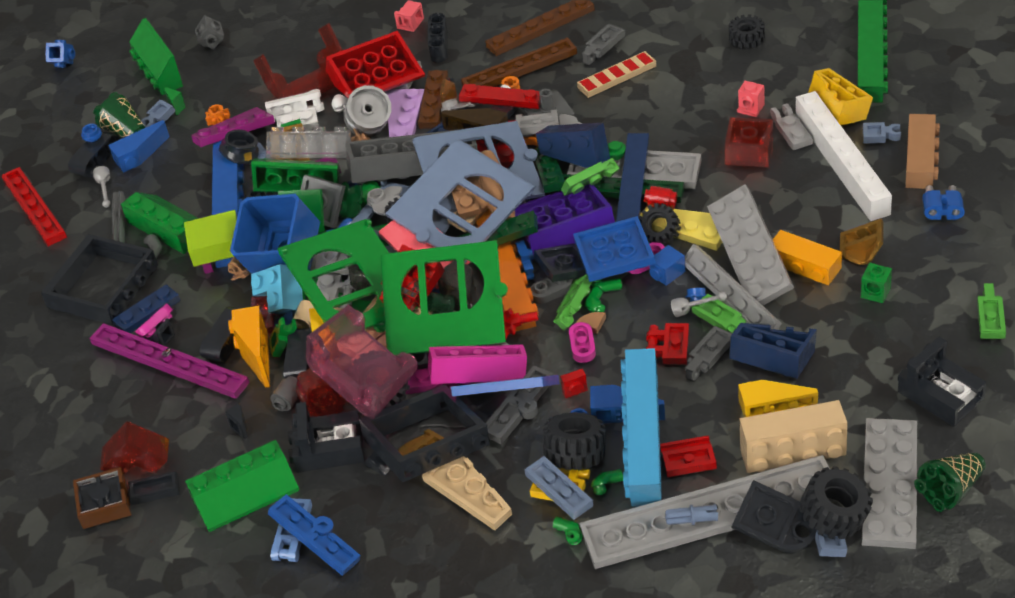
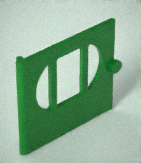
[278,219,418,341]
[381,240,508,357]

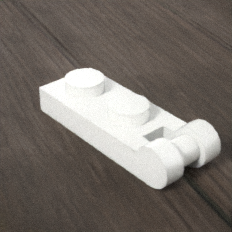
[265,89,325,122]

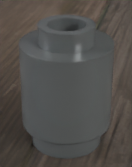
[270,376,303,411]

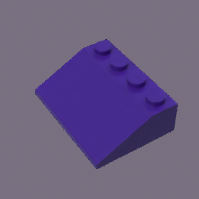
[515,184,615,257]

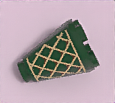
[93,92,146,138]
[914,453,986,512]

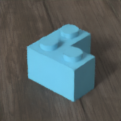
[251,264,303,315]

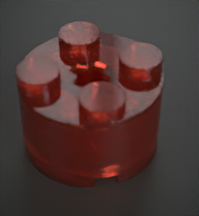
[296,363,350,417]

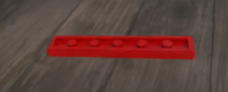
[1,167,67,247]

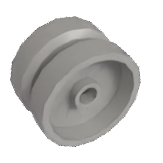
[343,85,392,137]

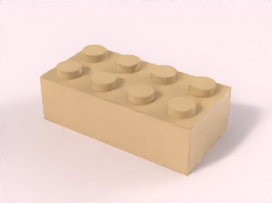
[739,400,847,473]

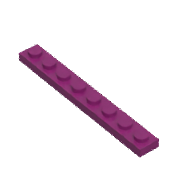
[89,323,250,399]

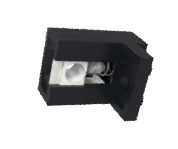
[897,336,987,426]
[288,402,365,473]

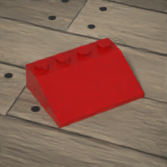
[326,30,425,98]

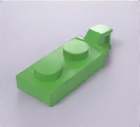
[561,158,619,196]
[553,274,593,330]
[977,283,1006,339]
[691,294,746,334]

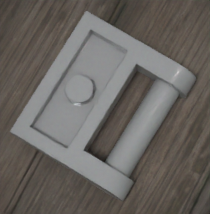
[516,109,559,137]

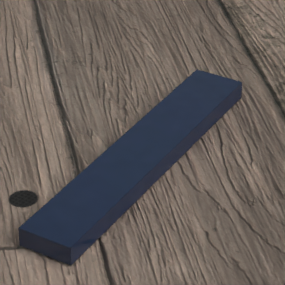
[616,133,649,222]

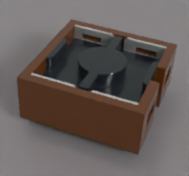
[73,467,131,529]

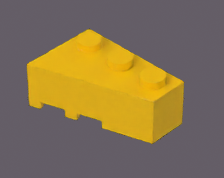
[808,68,873,125]

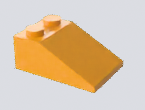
[228,306,270,388]

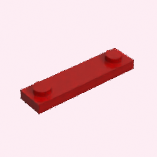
[459,84,541,109]

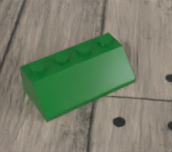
[129,18,183,95]
[251,158,340,193]
[121,192,199,254]
[185,440,300,532]

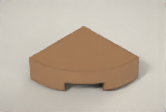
[576,312,606,334]

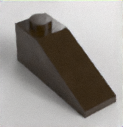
[441,108,508,144]

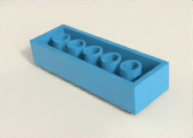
[621,348,662,507]

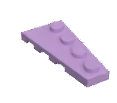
[386,89,424,137]

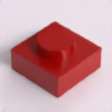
[560,368,588,398]

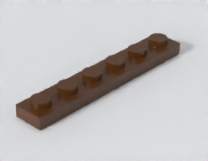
[485,0,595,56]
[461,37,577,87]

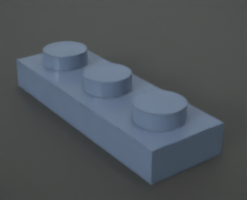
[525,456,593,520]

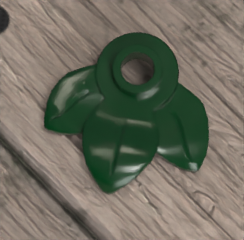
[338,181,363,219]

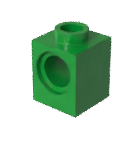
[861,263,892,304]

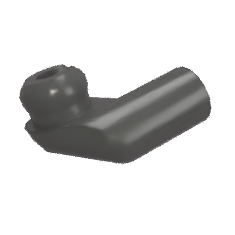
[144,234,163,258]

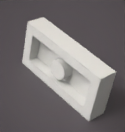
[276,109,319,131]

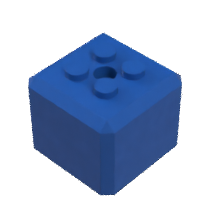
[230,194,320,274]

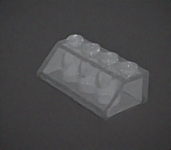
[266,126,351,159]

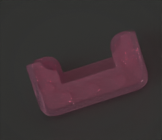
[306,305,418,419]

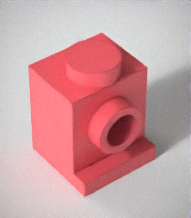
[394,1,424,32]
[737,81,765,117]

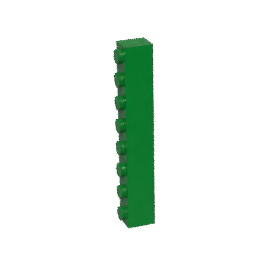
[858,0,888,103]

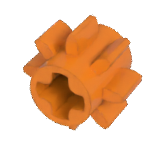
[205,104,230,126]

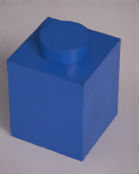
[650,245,686,286]

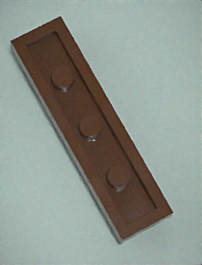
[418,70,449,129]

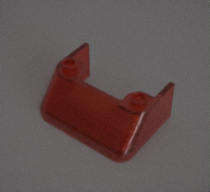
[253,23,343,99]

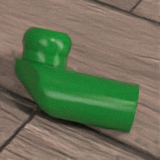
[591,278,622,293]
[585,287,606,313]
[591,469,623,495]
[553,516,583,545]

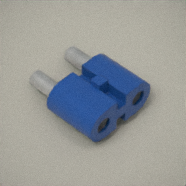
[922,185,965,220]

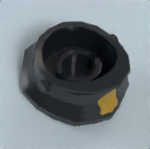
[219,129,259,164]

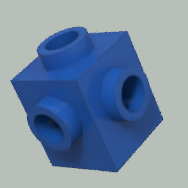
[45,40,75,68]

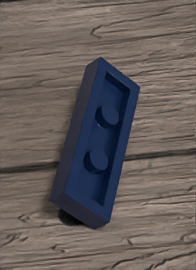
[112,284,181,333]

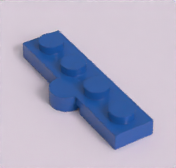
[268,494,361,576]

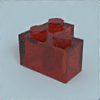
[100,421,169,475]

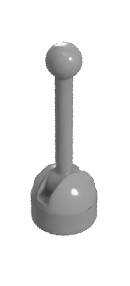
[93,166,111,208]
[671,292,727,317]

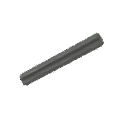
[112,191,125,243]

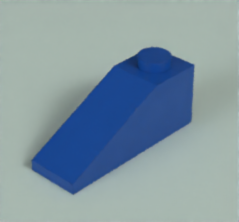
[108,120,170,173]
[590,385,665,423]

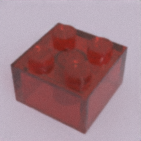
[724,117,773,167]

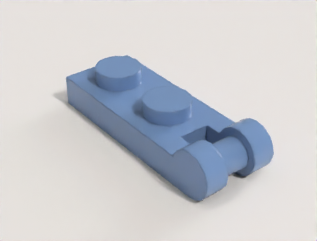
[271,498,312,562]

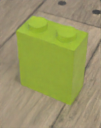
[184,210,237,267]

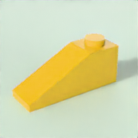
[738,380,818,417]

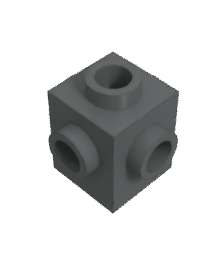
[195,15,224,50]

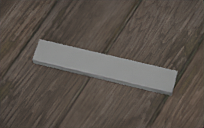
[685,244,782,330]

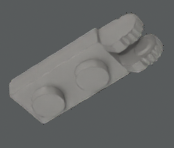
[770,104,813,150]

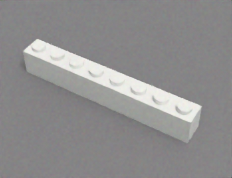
[796,91,892,221]

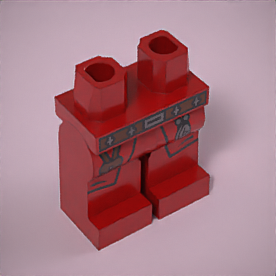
[379,244,445,311]

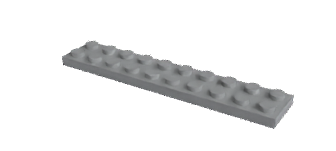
[579,455,836,569]

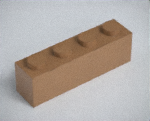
[905,114,940,189]

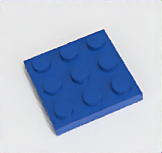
[573,216,656,282]

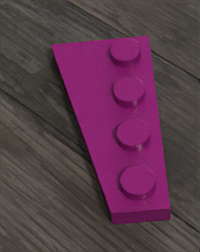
[192,107,275,147]

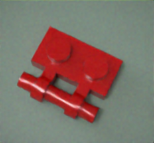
[645,323,689,365]

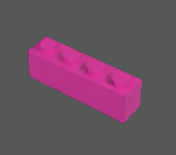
[428,345,527,385]

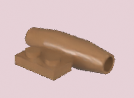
[451,150,516,220]

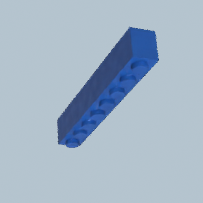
[212,140,245,268]

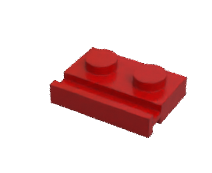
[660,435,717,477]

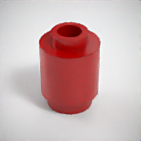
[644,186,677,209]

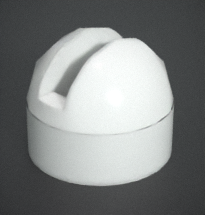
[331,94,348,112]

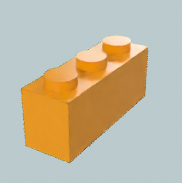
[773,230,842,286]

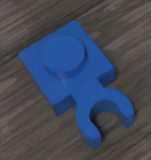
[516,240,535,280]

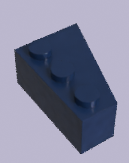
[536,123,610,168]
[730,323,817,379]

